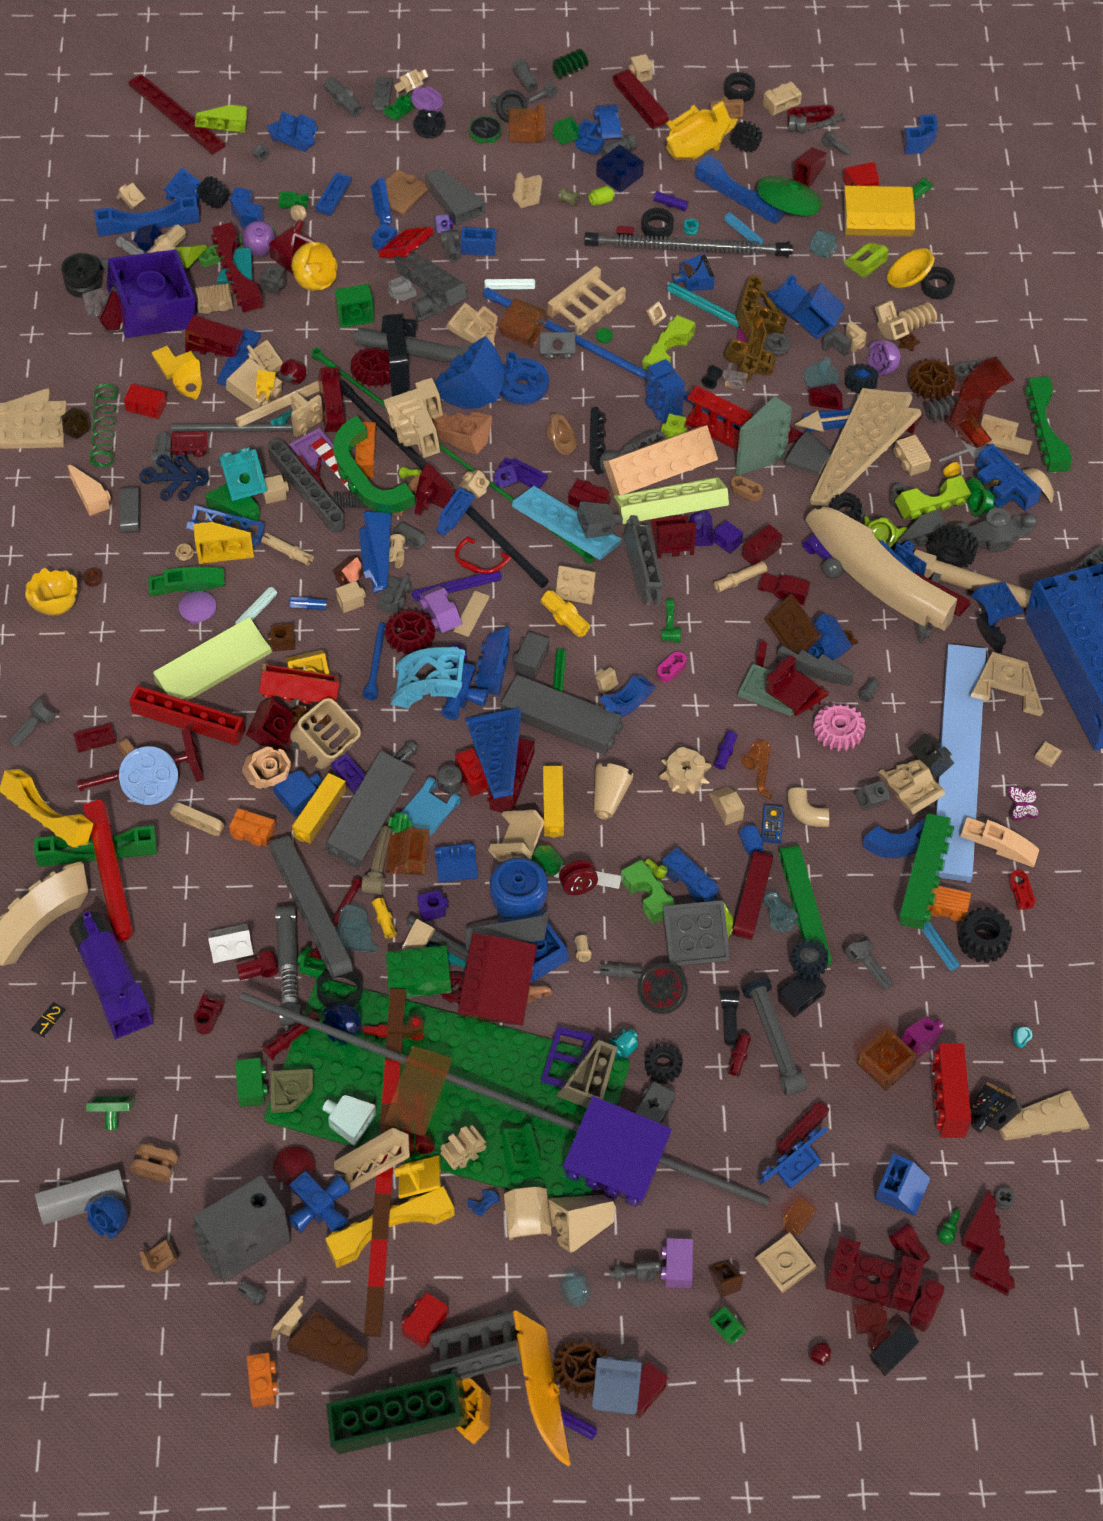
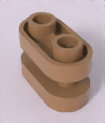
[130,1142,179,1182]

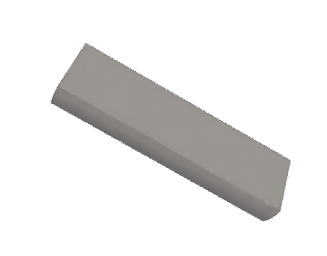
[35,1169,127,1225]

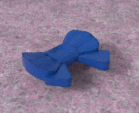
[467,1190,500,1216]

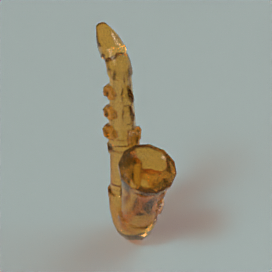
[741,740,772,799]

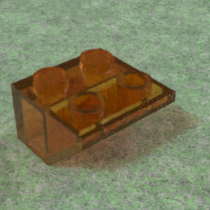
[386,828,430,876]

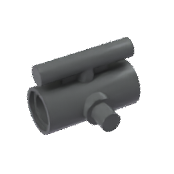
[412,289,448,323]

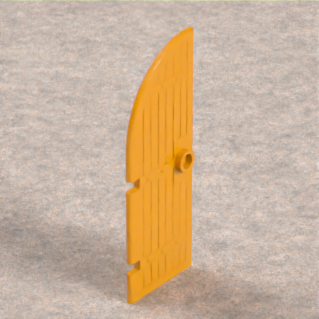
[513,1311,570,1466]

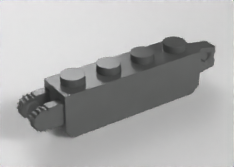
[623,515,663,605]

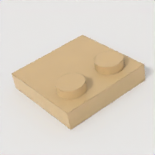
[755,1232,816,1293]

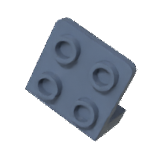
[592,1356,642,1415]

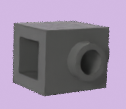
[855,781,891,811]

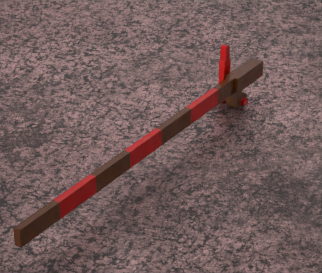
[363,989,424,1337]

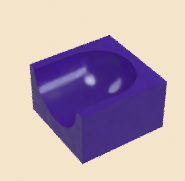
[107,249,195,338]

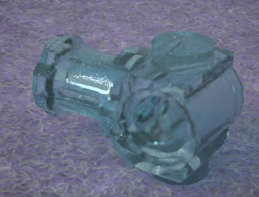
[763,892,799,933]

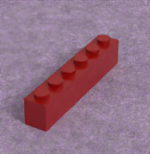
[129,685,245,746]

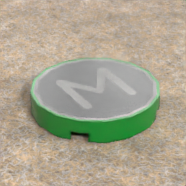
[469,116,502,144]

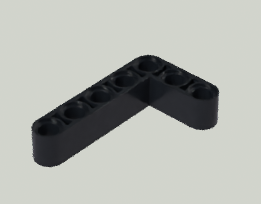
[385,313,409,397]

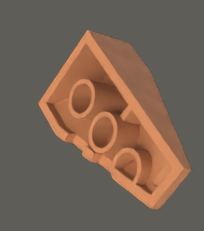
[432,412,492,455]

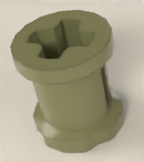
[558,187,580,207]

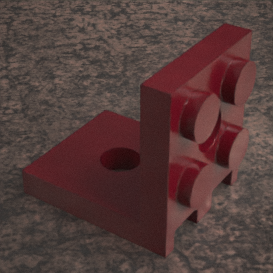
[651,515,696,558]

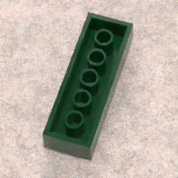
[326,1373,468,1454]

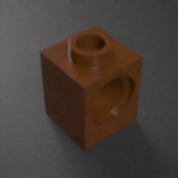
[267,624,295,651]

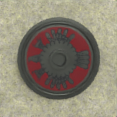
[638,963,688,1014]

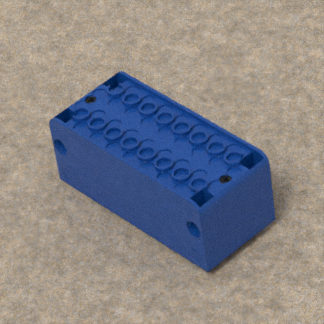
[1025,563,1103,751]

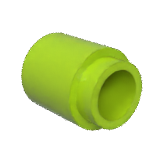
[588,185,615,206]

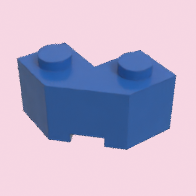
[903,114,938,154]
[230,187,264,229]

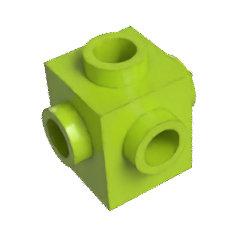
[661,414,688,438]

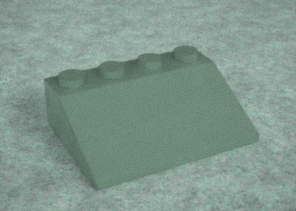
[735,396,792,476]

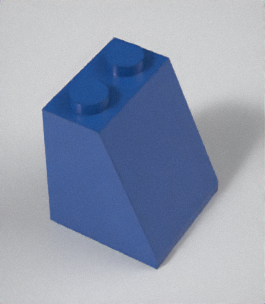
[792,282,845,339]

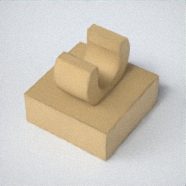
[595,667,618,694]

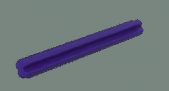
[412,571,502,602]

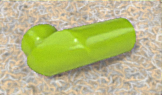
[644,858,668,879]

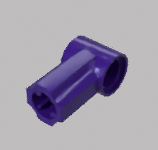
[802,533,832,560]

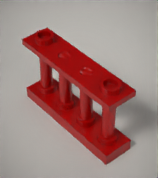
[686,385,755,451]

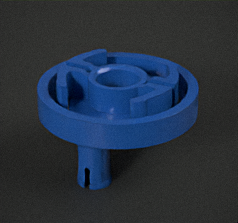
[499,352,549,405]

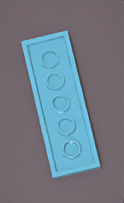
[512,486,622,560]

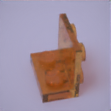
[509,105,545,143]

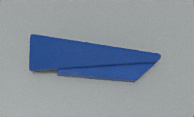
[359,511,391,594]

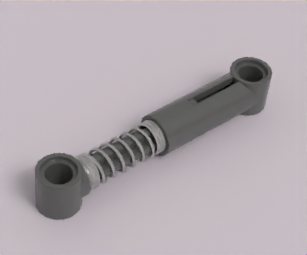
[275,905,301,1026]

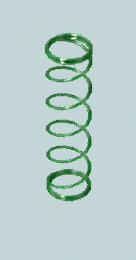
[90,384,117,467]

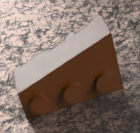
[287,1311,368,1376]

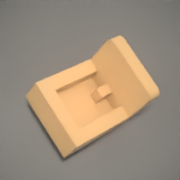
[117,182,146,210]

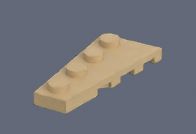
[999,1090,1090,1140]

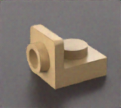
[845,321,866,353]

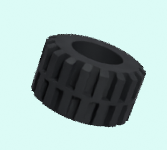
[958,907,1012,963]

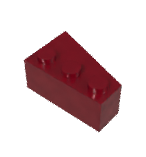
[185,315,243,358]

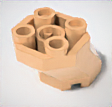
[242,746,291,789]

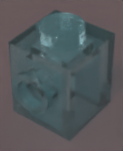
[810,229,838,259]

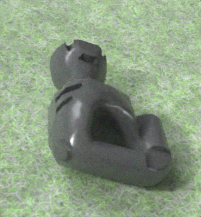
[609,1261,661,1282]

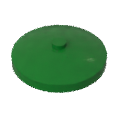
[756,176,823,216]

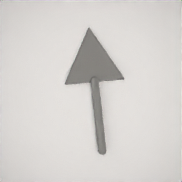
[938,440,989,462]

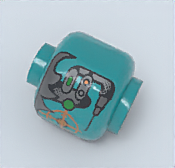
[608,1028,639,1059]

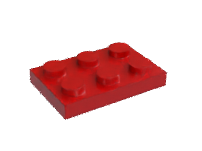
[377,226,434,259]

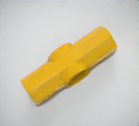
[541,590,590,637]

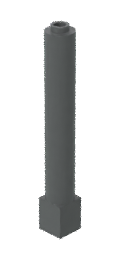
[353,328,469,364]

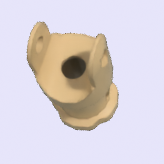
[389,534,406,569]

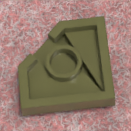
[271,1069,313,1113]

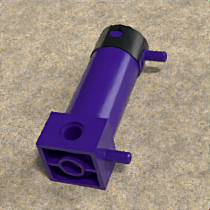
[69,911,153,1040]

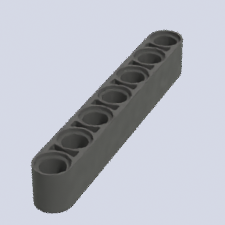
[268,439,345,533]

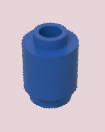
[739,825,764,855]

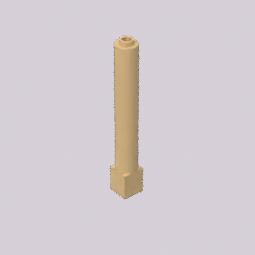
[914,550,1032,608]

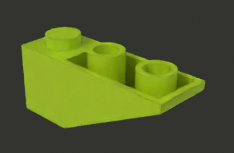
[195,105,247,133]

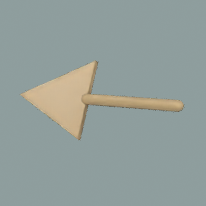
[795,410,850,432]

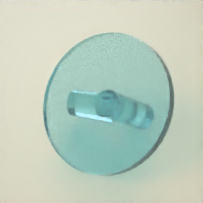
[804,358,839,388]

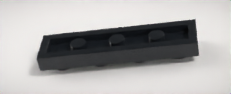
[590,406,606,475]

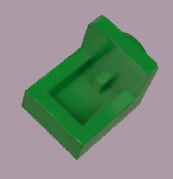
[297,946,328,978]

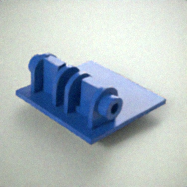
[164,167,201,203]
[895,541,927,576]
[434,842,478,883]

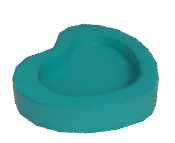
[1013,1026,1033,1048]

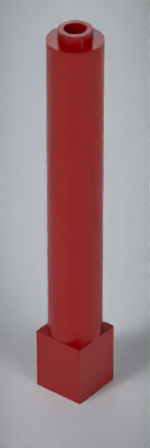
[82,799,133,941]

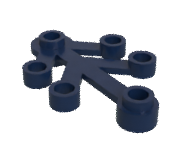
[139,455,209,501]

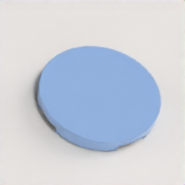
[119,746,178,805]

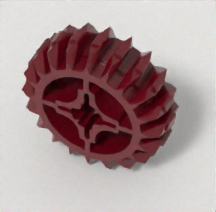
[350,346,391,388]
[385,608,436,656]

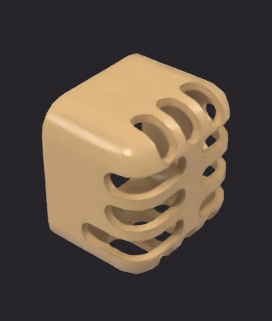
[290,698,361,769]

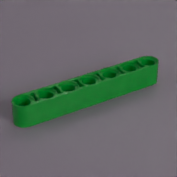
[779,845,832,966]

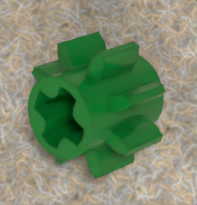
[388,813,413,834]

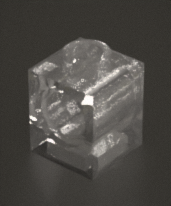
[82,288,108,318]

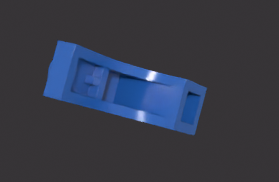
[599,676,655,717]
[863,819,925,858]

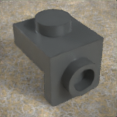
[822,330,851,357]

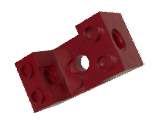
[826,1237,924,1314]

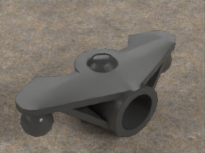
[954,508,1037,552]

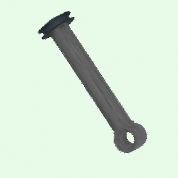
[742,978,807,1096]

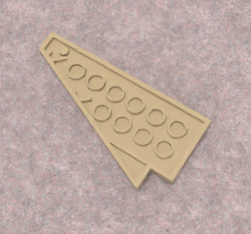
[0,388,67,449]
[810,388,922,507]

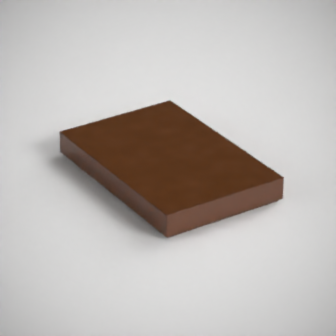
[764,594,822,654]

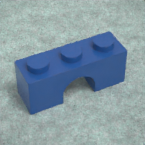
[662,848,719,903]

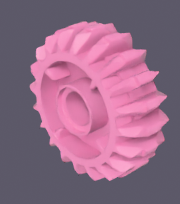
[813,702,866,752]

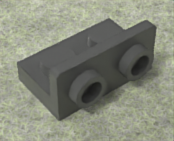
[377,574,412,614]

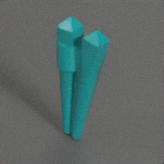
[270,410,292,426]

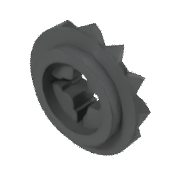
[763,333,791,356]

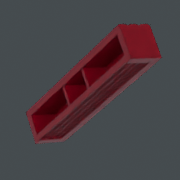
[777,1101,829,1156]

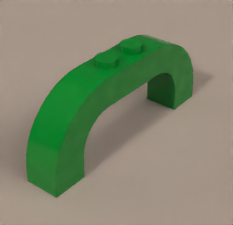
[333,416,415,513]

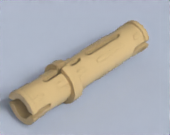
[261,533,314,566]
[714,561,767,593]

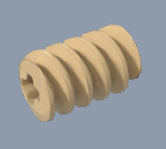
[898,302,937,331]

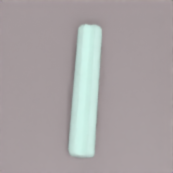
[484,279,535,290]
[235,587,277,624]

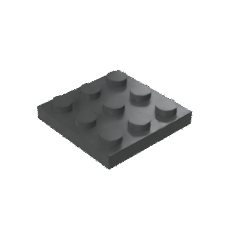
[663,900,730,966]

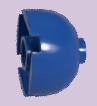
[84,1194,128,1239]

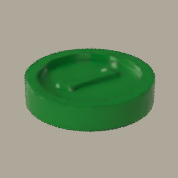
[596,328,613,343]

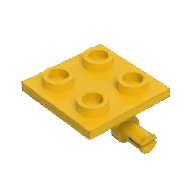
[394,1155,440,1198]

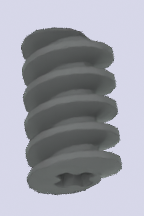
[925,395,965,423]

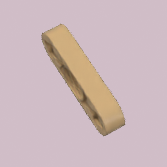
[170,803,225,836]

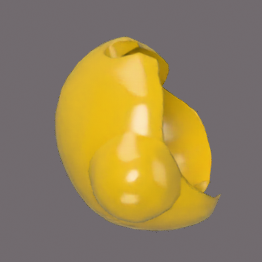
[291,242,338,292]

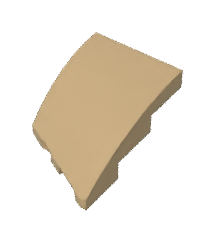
[446,303,498,346]

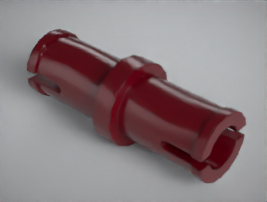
[728,1034,751,1077]

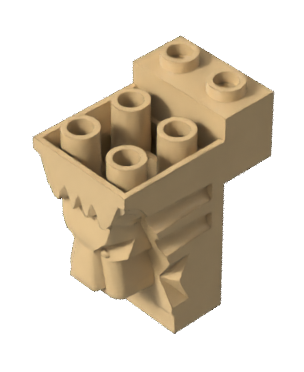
[383,378,443,458]

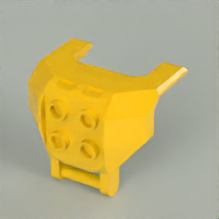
[666,101,731,161]

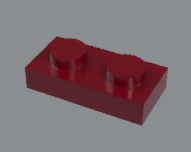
[73,723,116,753]

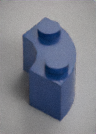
[593,104,622,139]

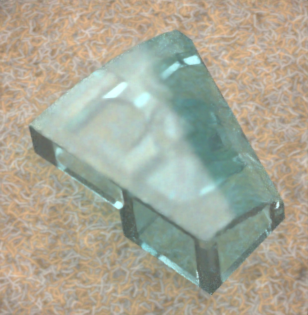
[337,904,378,953]

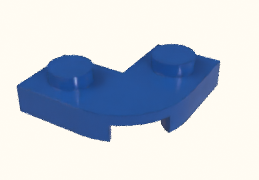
[575,119,605,155]

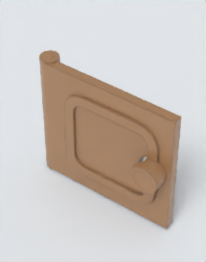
[370,170,429,216]

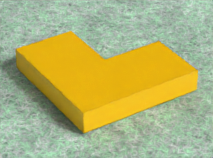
[152,346,196,380]

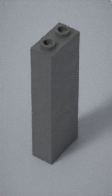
[501,675,623,755]
[324,751,415,869]

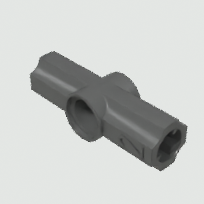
[323,77,363,117]
[152,432,172,485]

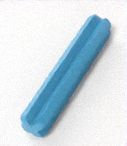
[724,212,763,245]
[921,922,959,971]

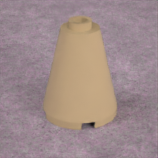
[594,763,634,820]

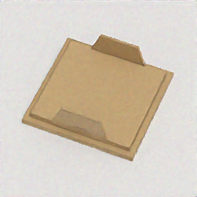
[270,1296,304,1340]

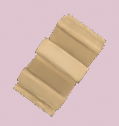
[440,1125,486,1170]

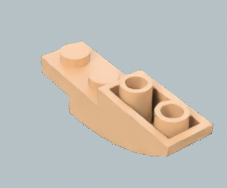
[960,817,1039,867]

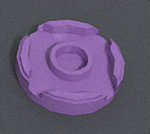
[411,86,443,112]

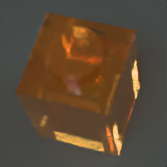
[782,1197,816,1236]

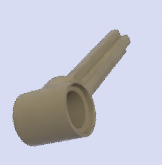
[362,825,392,895]

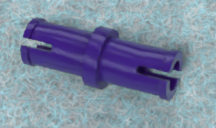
[653,191,689,211]
[714,731,738,770]

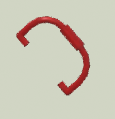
[454,537,511,574]

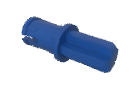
[289,596,326,611]

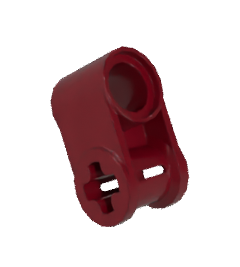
[194,993,225,1035]

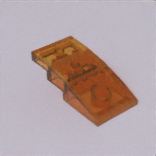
[384,1046,453,1137]

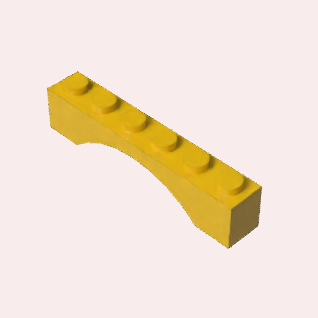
[0,769,93,847]
[325,1186,455,1268]

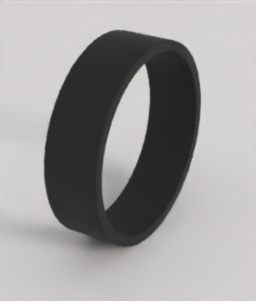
[317,971,362,1010]

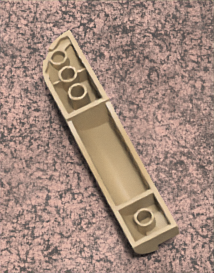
[806,507,957,631]

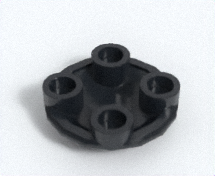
[413,109,446,138]

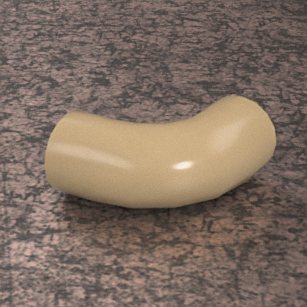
[787,787,829,827]

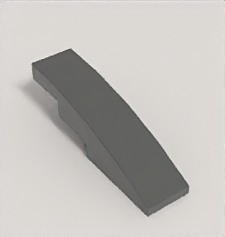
[777,645,854,686]

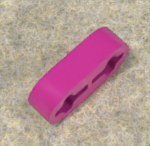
[657,652,687,682]

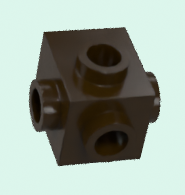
[61,407,89,439]

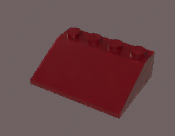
[458,933,537,1026]

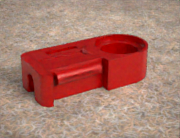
[1009,870,1036,910]

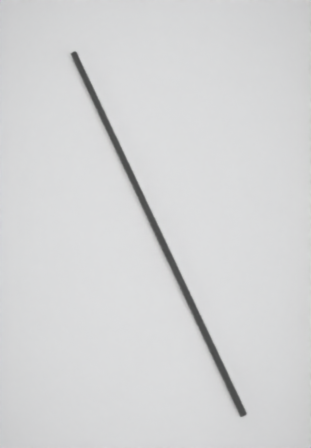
[240,992,770,1206]

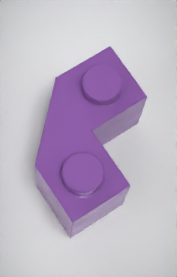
[419,586,462,633]

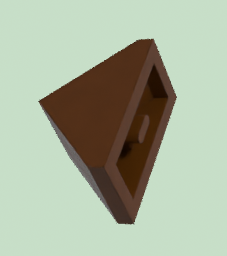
[708,1260,743,1298]

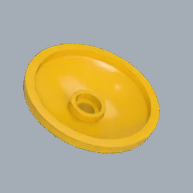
[887,248,934,288]

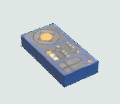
[762,805,784,844]

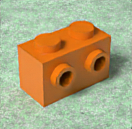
[247,1353,278,1408]

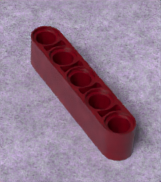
[613,69,669,130]
[732,851,774,940]

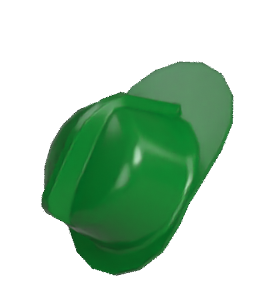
[966,478,995,517]

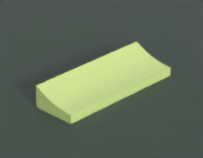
[613,477,729,524]
[153,617,272,701]

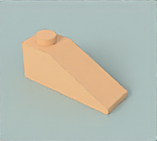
[68,465,111,516]

